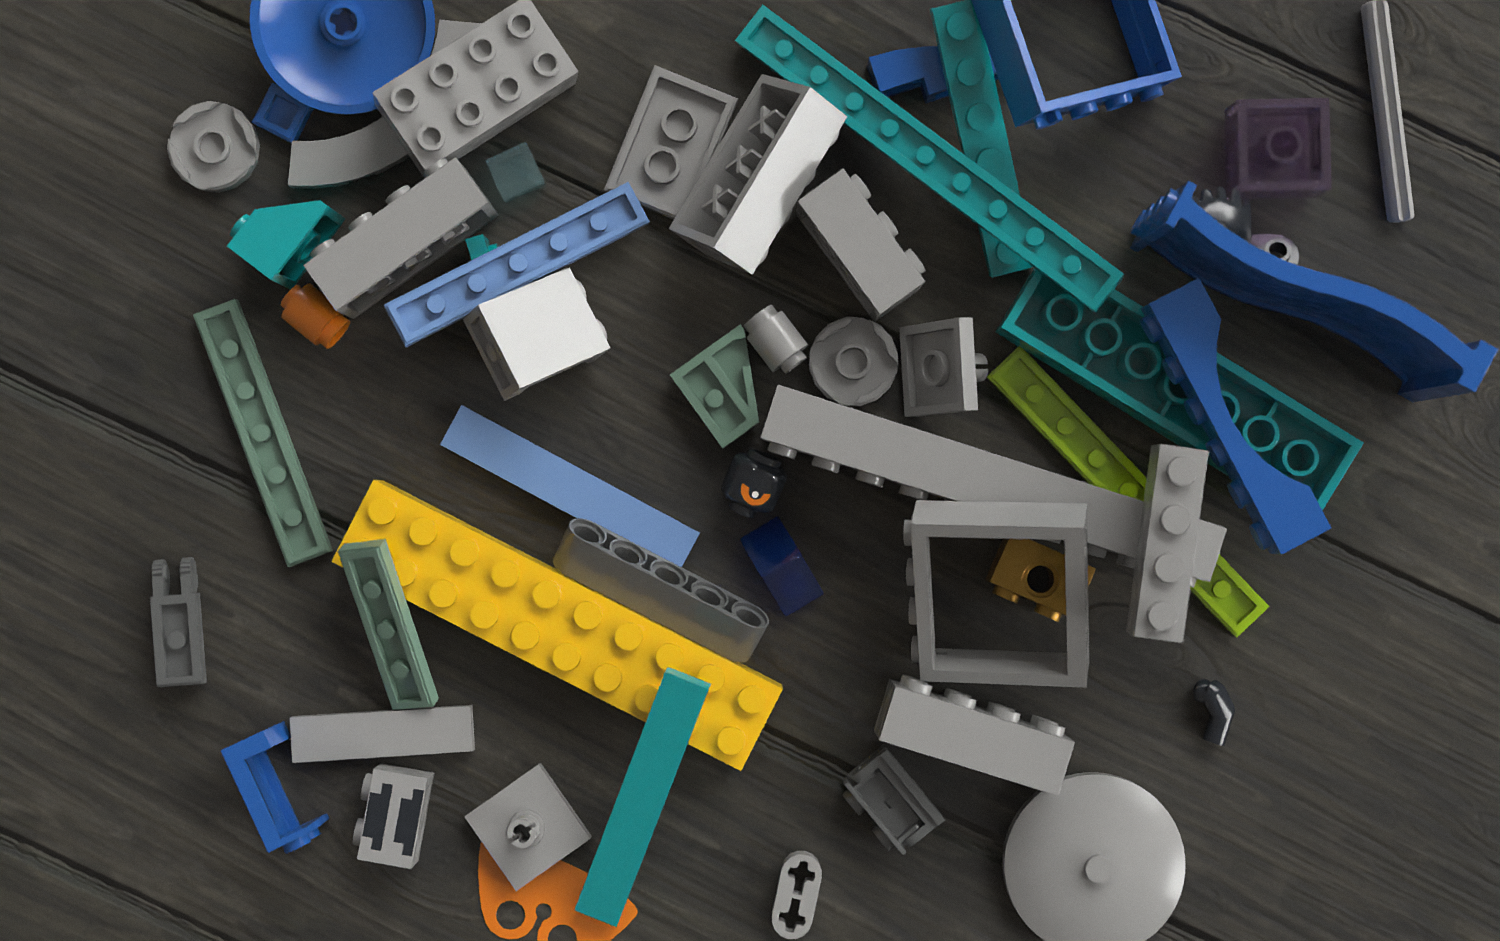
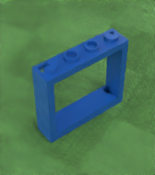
[971,0,1182,130]

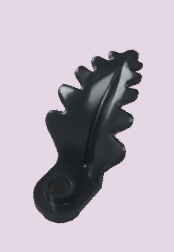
[1192,187,1299,265]

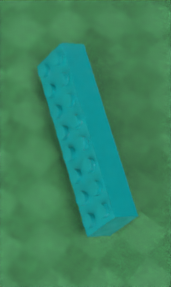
[995,268,1364,511]

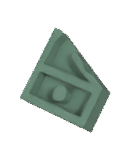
[670,324,759,449]

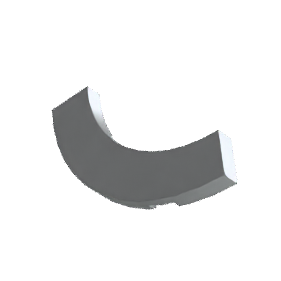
[288,20,482,189]

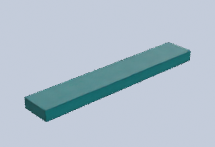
[575,667,711,927]

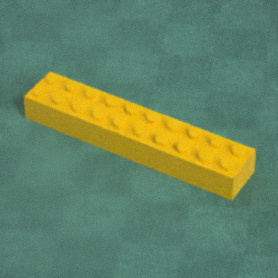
[331,480,783,771]

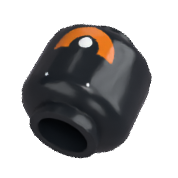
[721,448,787,518]

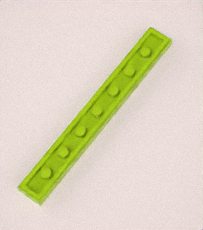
[986,346,1270,638]

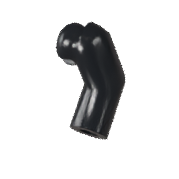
[1193,679,1235,746]

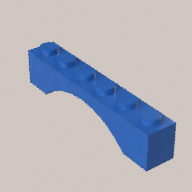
[1140,278,1331,555]

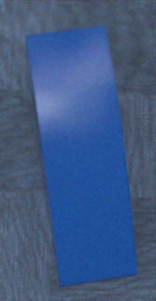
[866,46,999,104]

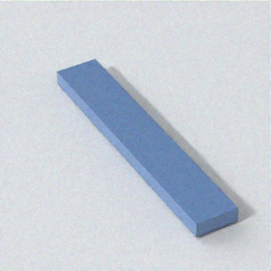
[384,182,650,347]
[440,405,700,567]

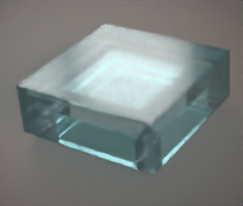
[485,142,546,203]

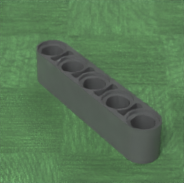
[553,518,769,662]

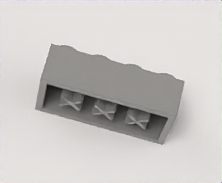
[372,0,579,178]
[669,74,848,275]
[303,157,499,319]
[874,674,1075,796]

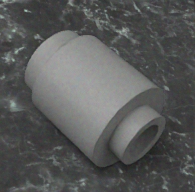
[743,304,808,374]

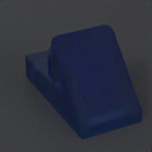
[740,516,824,617]

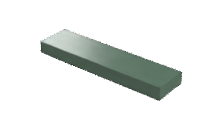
[338,539,439,710]

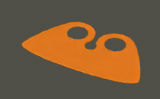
[478,842,638,941]

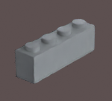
[1126,444,1209,643]

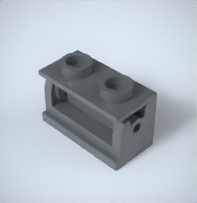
[842,744,945,855]

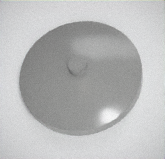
[1002,772,1185,941]

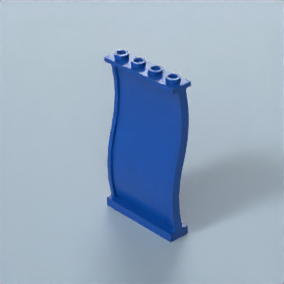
[1130,181,1498,402]

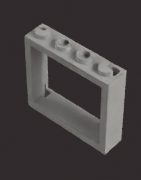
[903,500,1089,688]

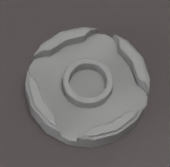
[167,101,260,193]
[809,317,898,406]

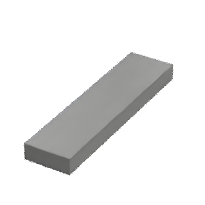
[290,705,475,763]

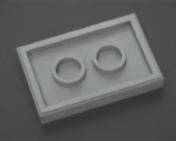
[604,65,738,220]

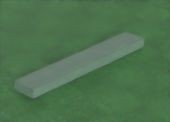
[193,299,333,567]

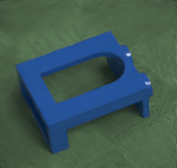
[221,721,330,854]

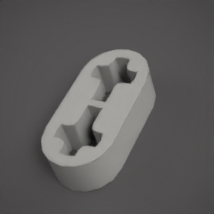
[772,851,822,939]

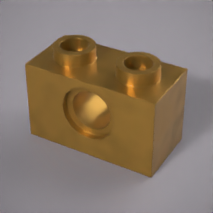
[985,538,1096,622]

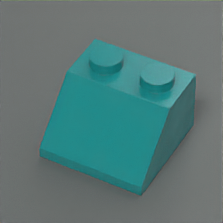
[227,200,346,289]

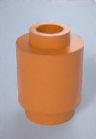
[280,283,350,349]

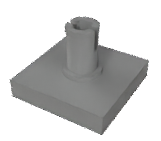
[899,318,988,417]
[465,763,592,891]

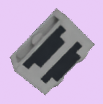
[353,763,434,869]

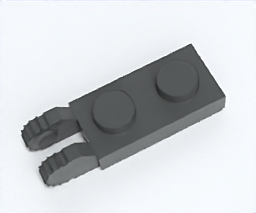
[150,557,207,687]

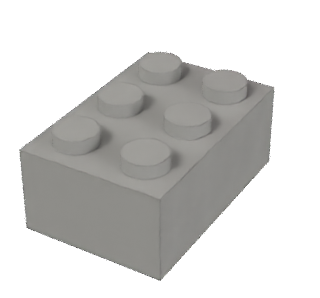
[796,169,926,322]

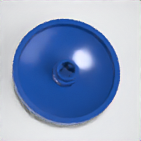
[250,0,435,115]

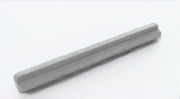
[1361,0,1415,223]

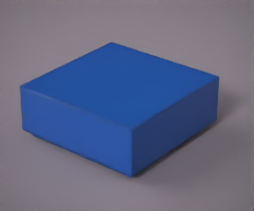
[252,83,313,144]

